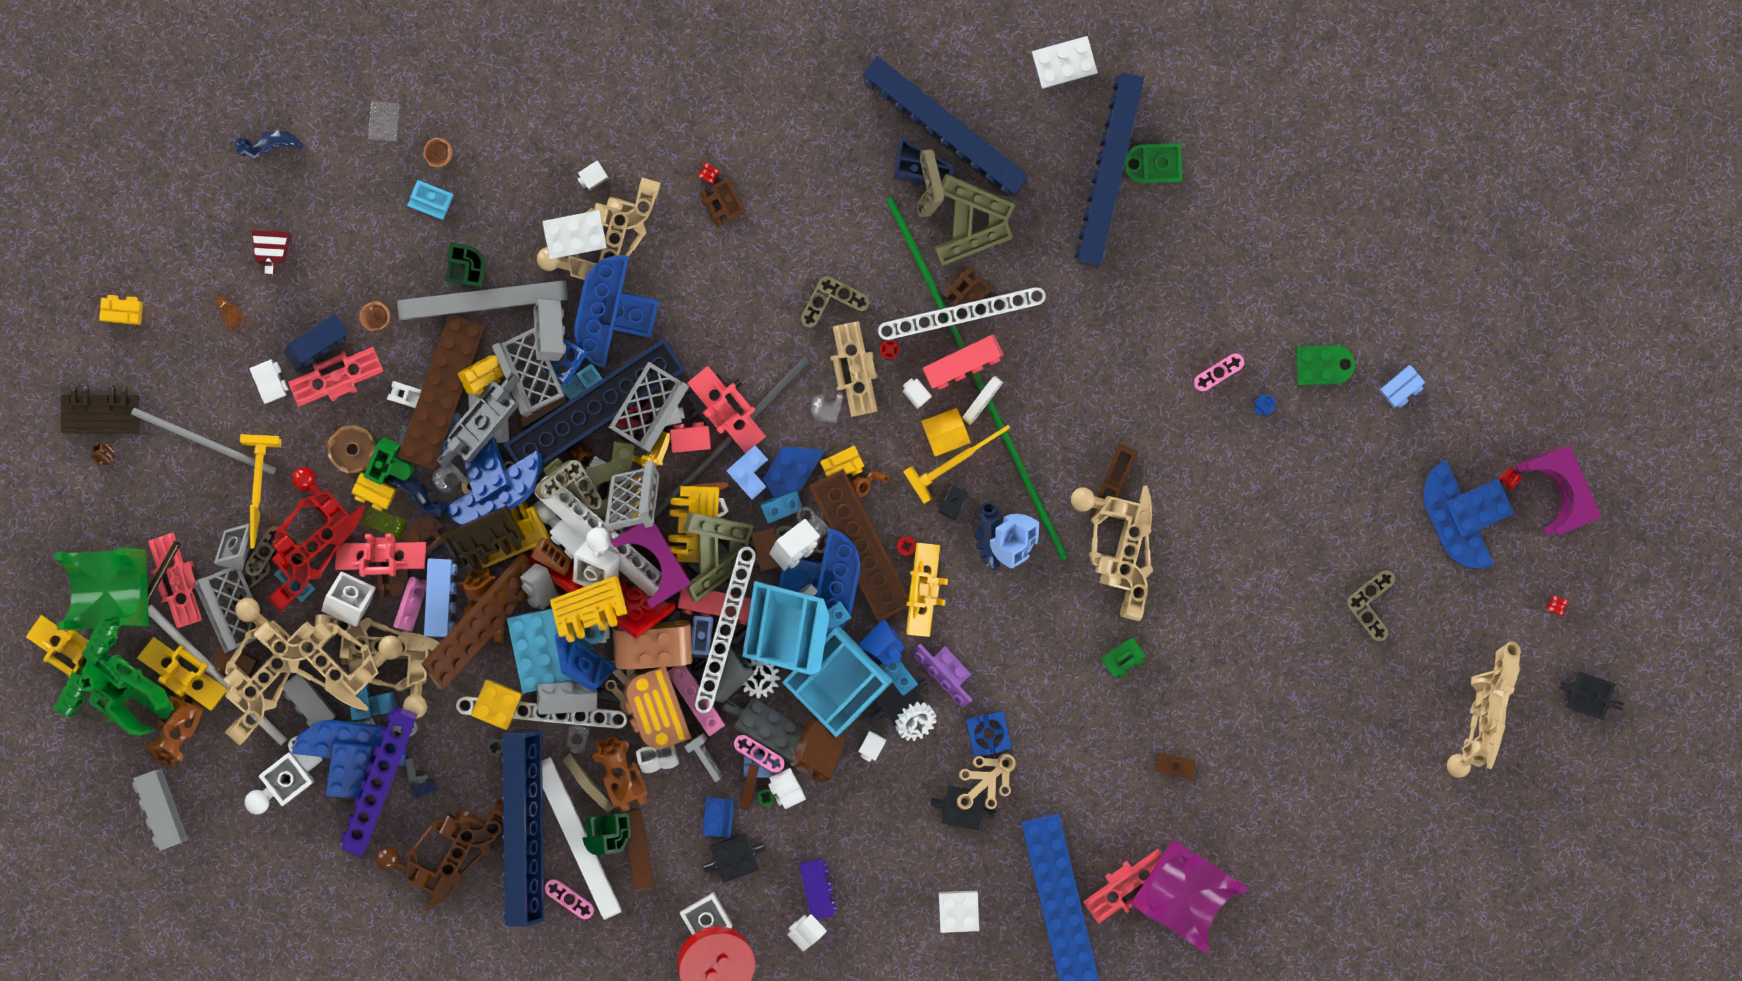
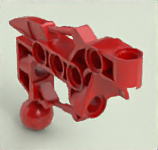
[267,467,365,612]

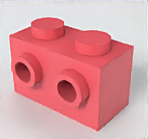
[669,422,711,453]

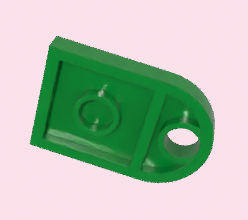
[1124,143,1182,183]
[1296,346,1355,385]

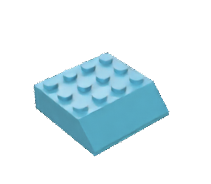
[742,581,829,675]
[507,607,594,693]
[782,626,893,737]

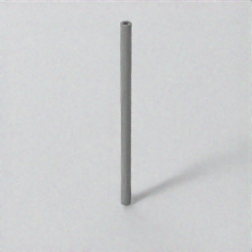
[131,408,276,475]

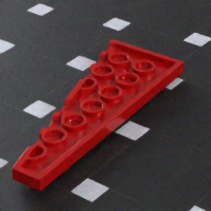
[525,550,675,639]

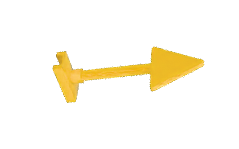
[903,425,1010,504]
[240,434,281,549]

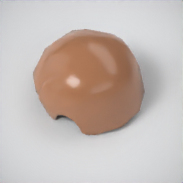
[423,138,453,168]
[359,301,391,331]

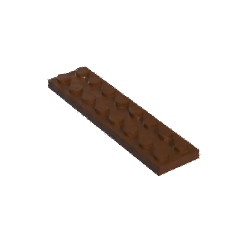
[398,314,485,471]
[809,468,909,622]
[421,553,533,691]

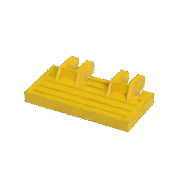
[668,486,719,563]
[477,501,551,568]
[550,576,627,642]

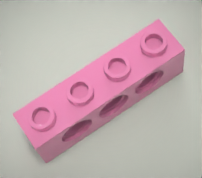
[668,665,726,736]

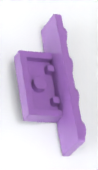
[911,644,972,708]

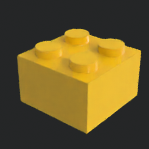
[471,679,523,730]

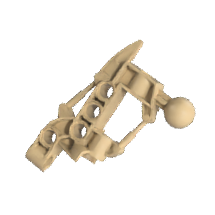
[537,177,661,280]
[1071,486,1153,621]
[223,598,309,746]
[315,614,440,718]
[254,620,403,711]
[1447,641,1521,778]

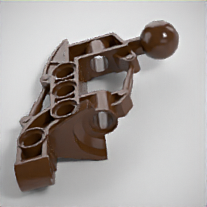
[375,798,504,911]

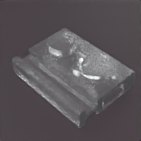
[368,101,400,142]

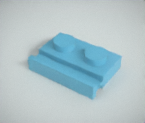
[407,180,454,220]

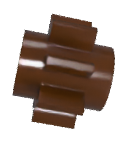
[90,442,115,466]
[569,443,593,466]

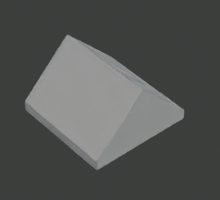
[214,523,250,571]

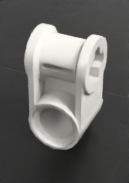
[288,736,323,772]

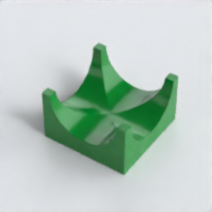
[55,547,149,631]

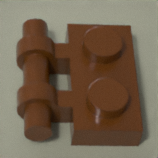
[700,178,746,227]
[943,267,992,317]
[401,513,446,557]
[374,557,409,598]

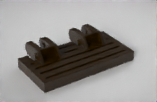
[61,385,139,434]
[440,505,526,569]

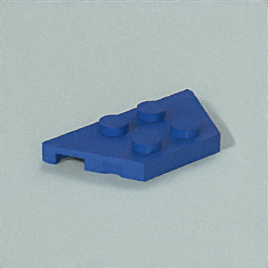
[763,447,825,498]
[554,632,618,691]

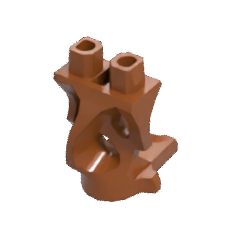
[458,567,506,642]
[147,694,204,770]
[592,735,648,813]

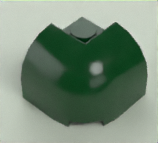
[445,242,486,288]
[582,813,631,855]

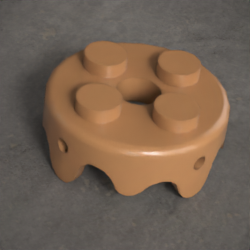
[327,425,376,473]

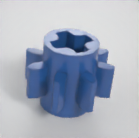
[1253,394,1277,417]

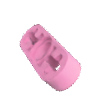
[1194,354,1244,391]
[734,735,784,774]
[545,879,594,919]

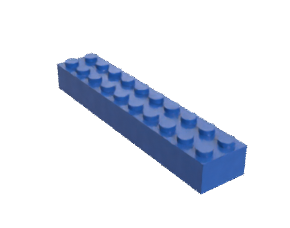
[1021,813,1099,981]

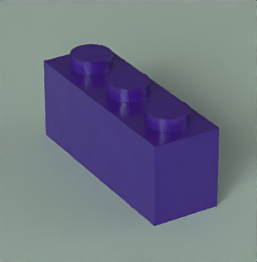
[800,858,837,920]

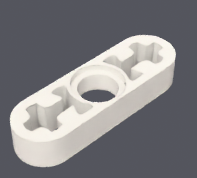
[962,376,1003,425]

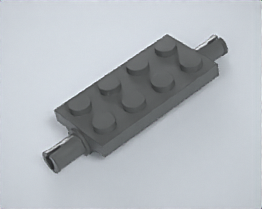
[437,372,521,468]
[722,697,804,764]

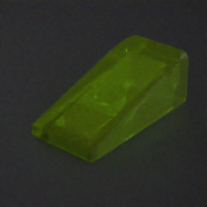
[362,506,407,538]

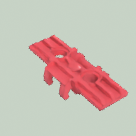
[288,347,384,407]
[687,366,766,454]
[148,532,203,628]
[335,534,426,577]
[1083,849,1163,924]

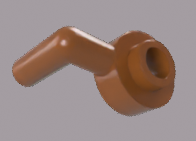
[852,470,889,497]

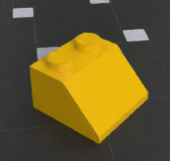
[921,408,971,457]

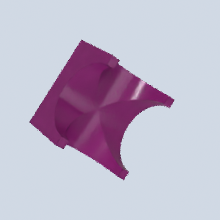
[1515,446,1601,536]
[611,521,691,608]
[1131,839,1248,953]

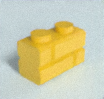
[99,295,143,325]
[458,355,505,395]
[820,445,864,476]
[351,472,397,511]

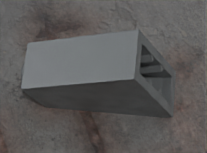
[704,643,754,703]

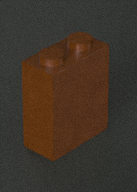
[791,721,845,782]

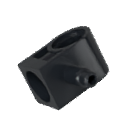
[938,485,969,521]

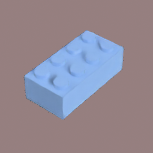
[424,559,458,637]

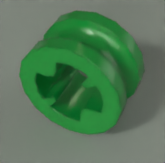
[757,788,775,806]

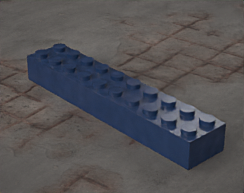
[863,56,1028,197]
[1074,72,1145,268]
[504,338,686,467]
[501,729,544,927]

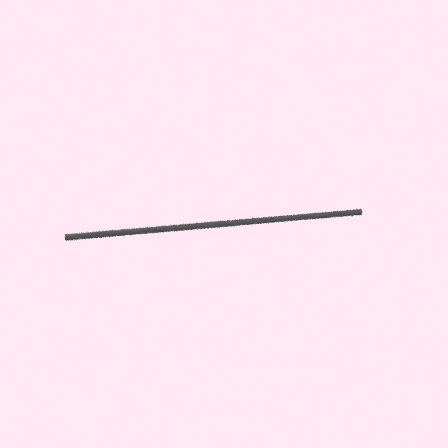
[629,356,810,545]

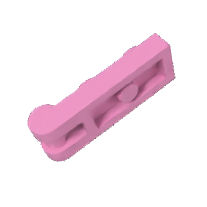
[393,577,427,632]

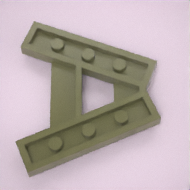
[935,174,1016,266]
[543,441,634,520]
[683,511,754,602]

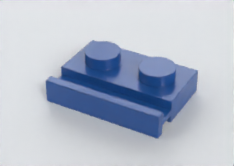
[703,797,734,838]

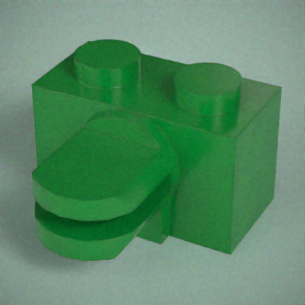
[364,437,414,485]
[1100,637,1146,679]

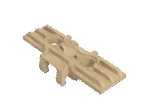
[830,321,878,417]

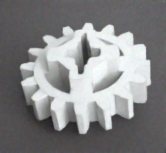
[742,659,781,699]
[895,702,936,741]

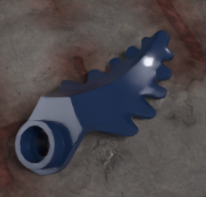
[234,130,303,158]
[385,477,447,516]
[974,502,1000,570]

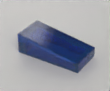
[411,780,438,799]

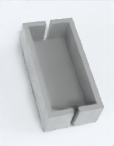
[132,768,188,851]

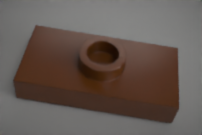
[1154,752,1196,780]

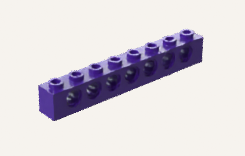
[340,706,418,857]

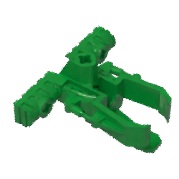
[54,614,175,736]

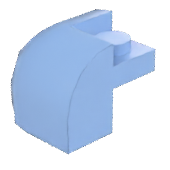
[990,514,1039,569]

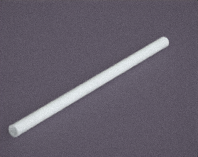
[148,604,287,746]

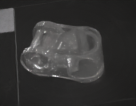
[797,507,830,543]

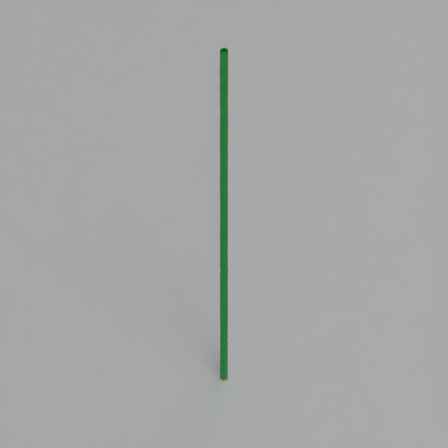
[886,196,1069,561]

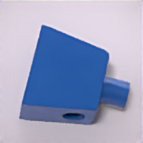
[858,619,904,666]

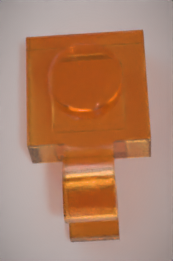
[215,295,246,330]

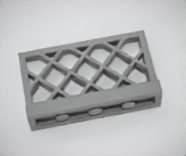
[492,328,565,417]
[608,362,689,452]
[605,461,659,531]
[194,568,257,653]
[684,732,723,782]

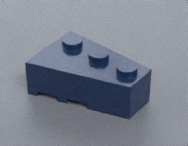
[893,137,954,185]
[284,314,349,371]

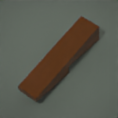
[1089,443,1137,524]
[624,809,655,890]

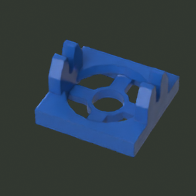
[537,338,587,385]
[966,711,1012,757]

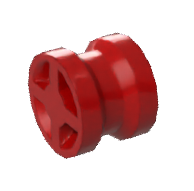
[697,162,721,185]
[880,340,899,359]
[1499,466,1523,491]
[897,537,916,556]
[1546,595,1569,616]

